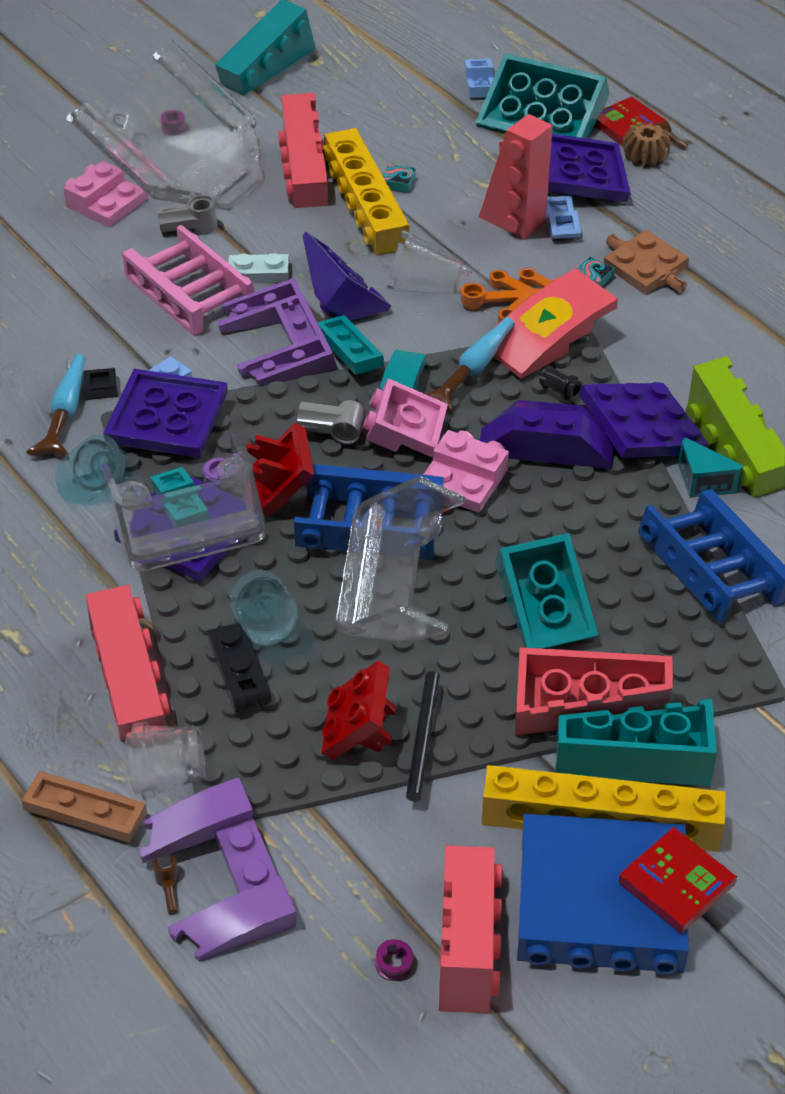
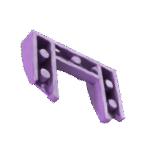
[218,278,337,386]
[140,777,296,961]

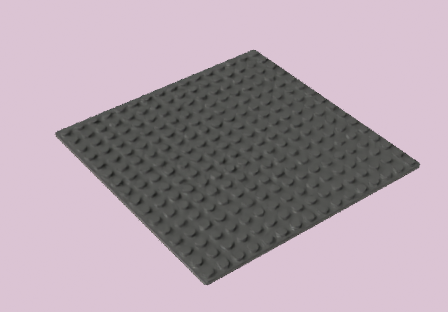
[101,331,785,820]

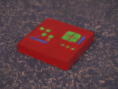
[595,96,667,146]
[618,827,737,934]

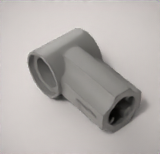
[157,195,218,234]
[297,400,367,444]

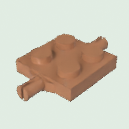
[604,230,689,295]

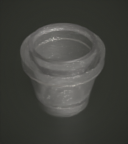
[125,722,206,801]

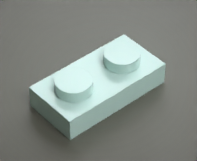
[229,253,289,283]

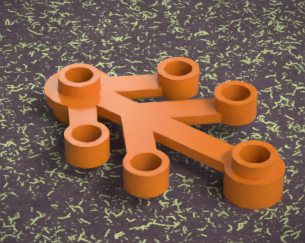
[460,268,559,324]

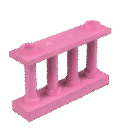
[122,225,254,336]

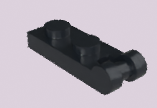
[208,622,271,712]

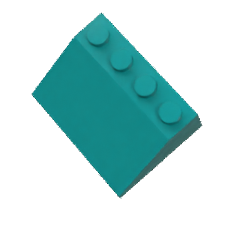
[475,53,610,138]

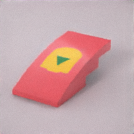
[493,268,618,379]

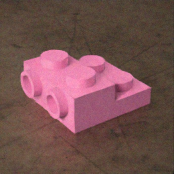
[64,161,148,227]
[362,378,448,457]
[423,430,509,513]

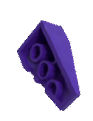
[302,232,391,320]

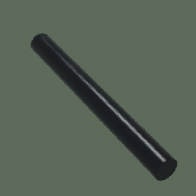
[406,671,440,802]

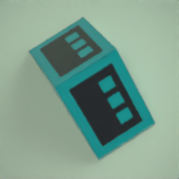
[678,437,743,498]

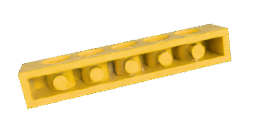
[322,128,409,255]
[481,765,726,852]

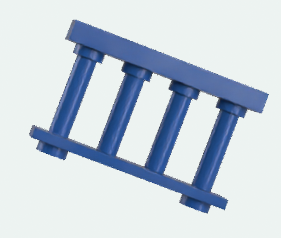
[294,464,444,560]
[638,489,785,623]

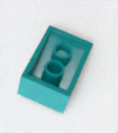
[495,533,599,649]

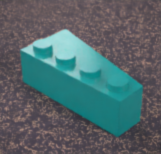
[215,0,316,95]
[555,699,717,786]

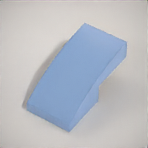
[464,59,494,98]
[546,195,582,239]

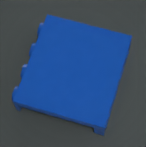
[517,814,689,975]

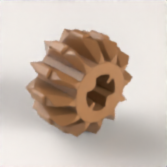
[623,123,671,167]

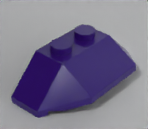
[480,400,613,469]

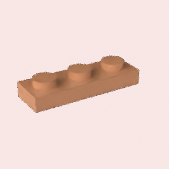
[21,771,147,843]

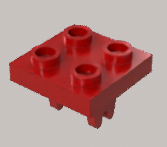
[246,422,314,517]
[321,660,396,760]

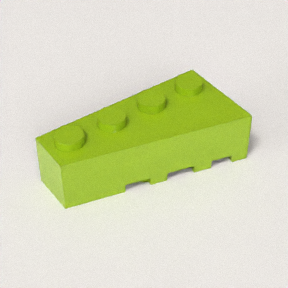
[685,355,785,498]

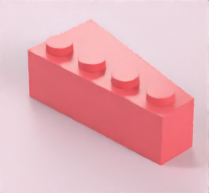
[278,93,328,208]
[479,114,553,240]
[85,585,170,741]
[515,647,673,736]
[439,845,502,1014]

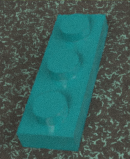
[317,315,384,374]

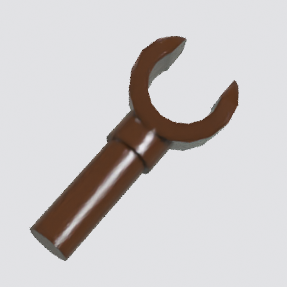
[653,121,688,150]
[153,856,179,915]

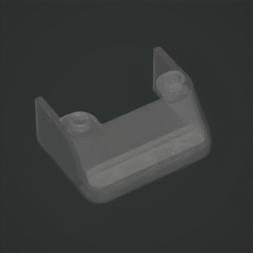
[101,432,266,571]
[336,476,465,644]

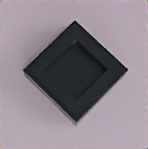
[83,368,118,400]

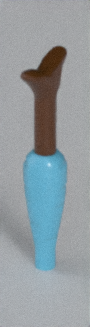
[425,317,515,414]
[26,354,86,459]

